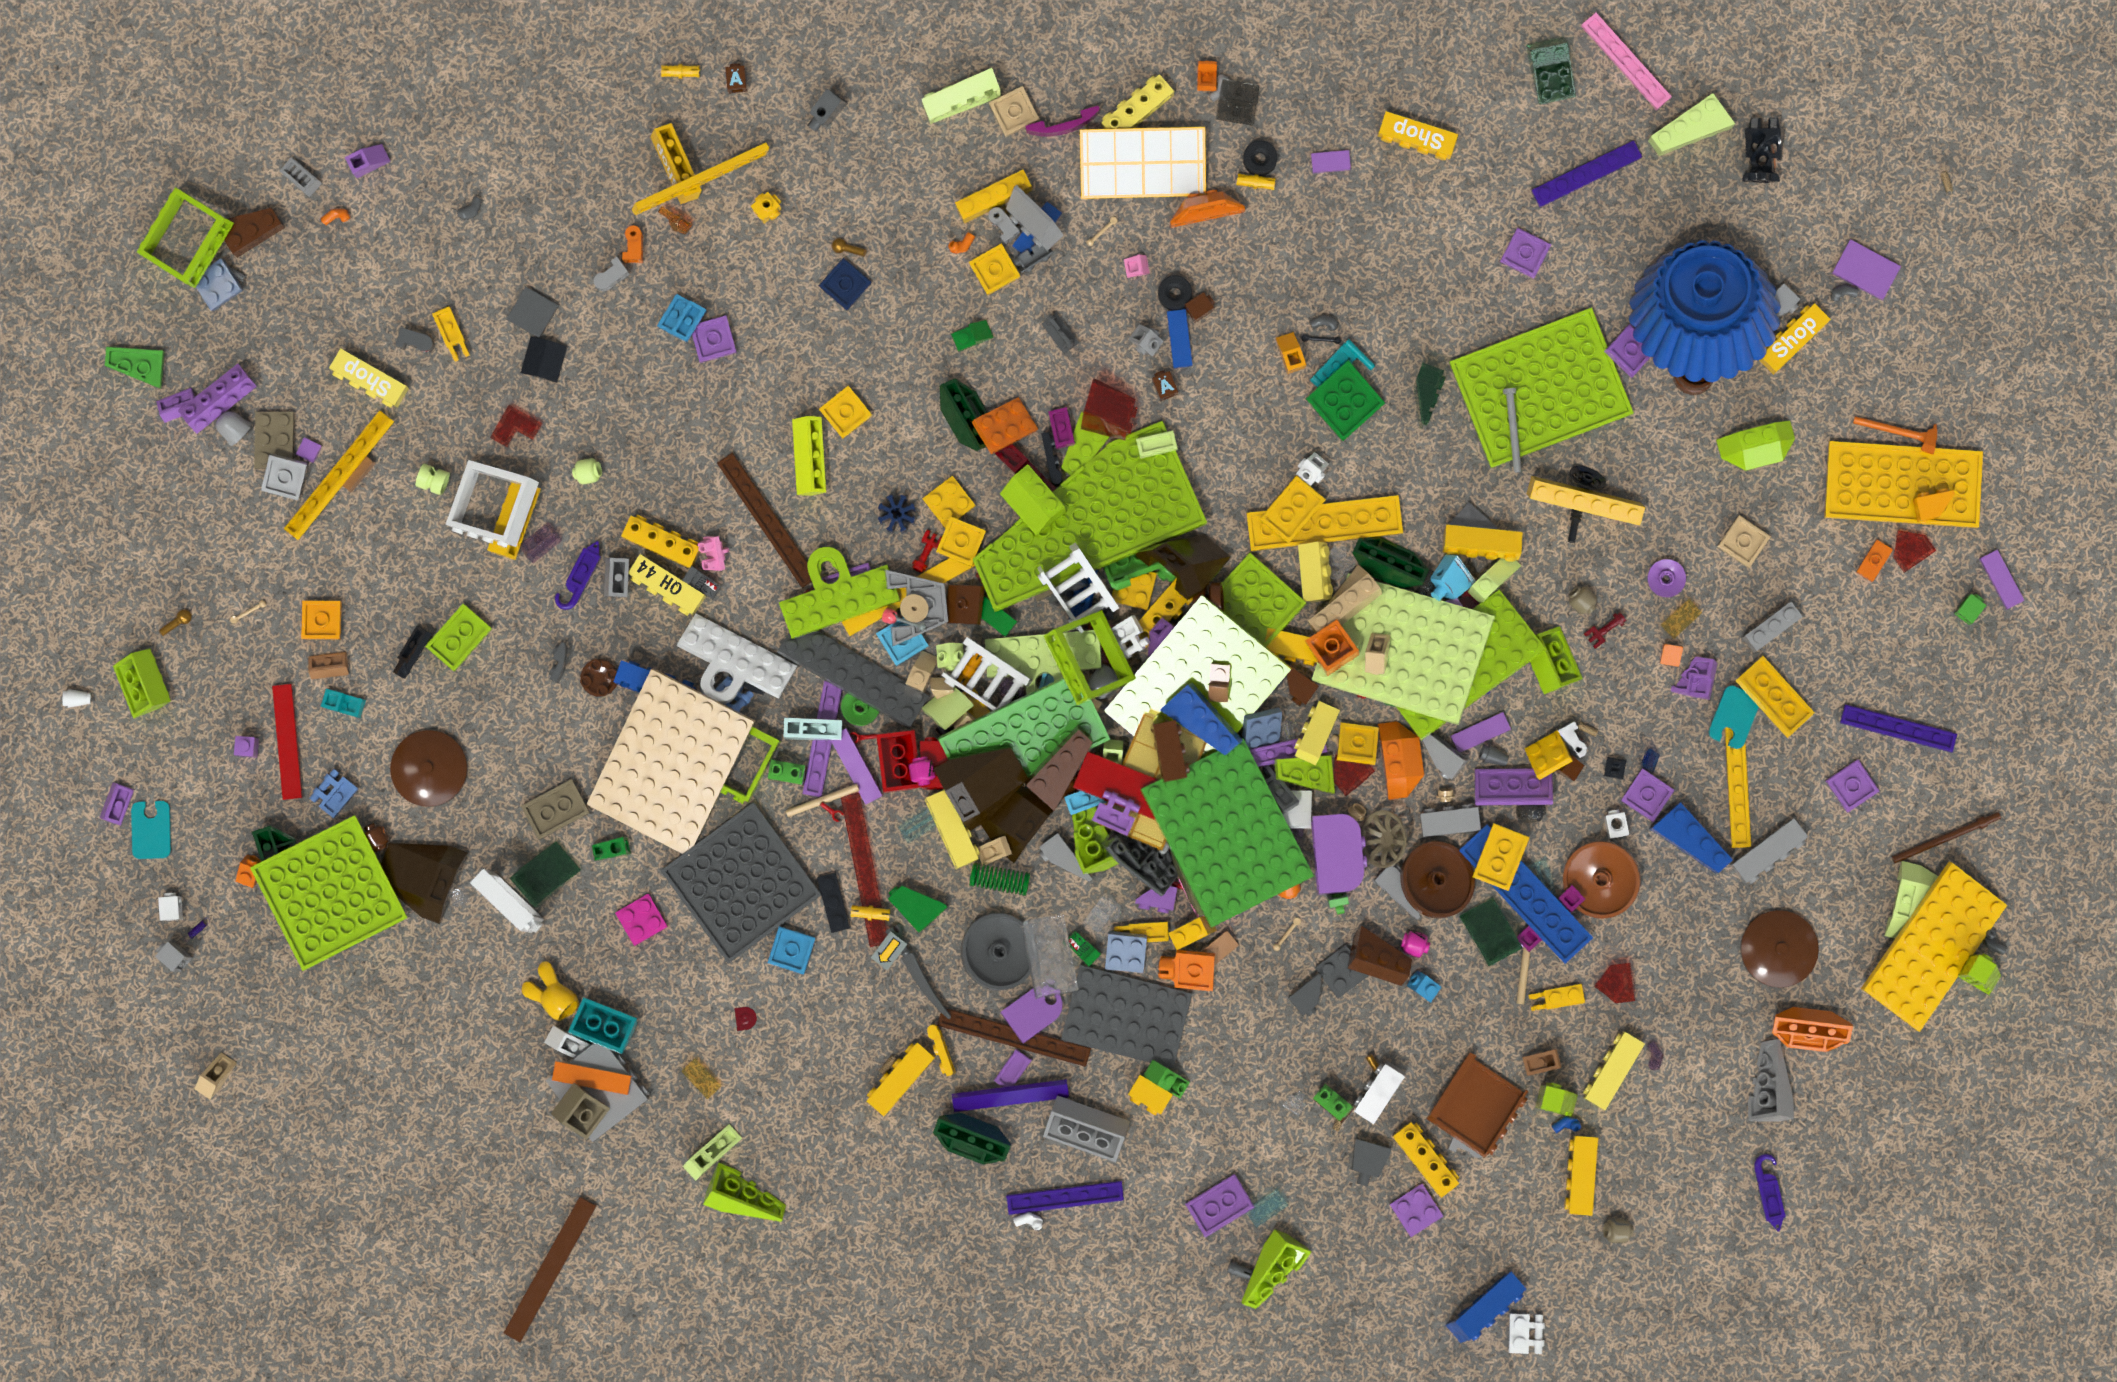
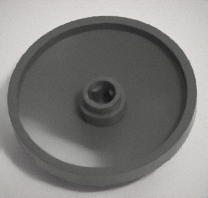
[960,913,1037,991]

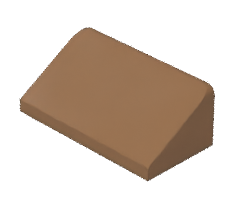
[343,456,375,493]
[308,652,349,679]
[1201,931,1239,965]

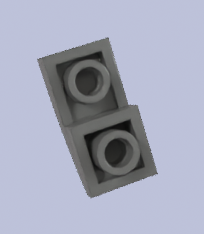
[549,642,568,684]

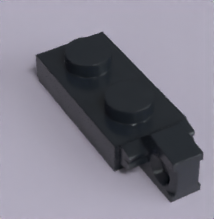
[393,626,432,679]

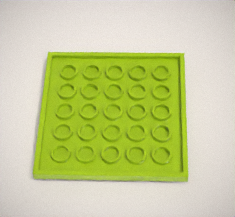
[250,815,407,971]

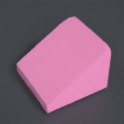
[1124,255,1150,278]

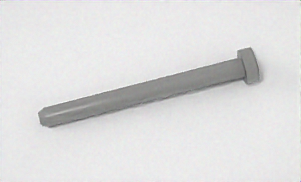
[1503,388,1521,473]

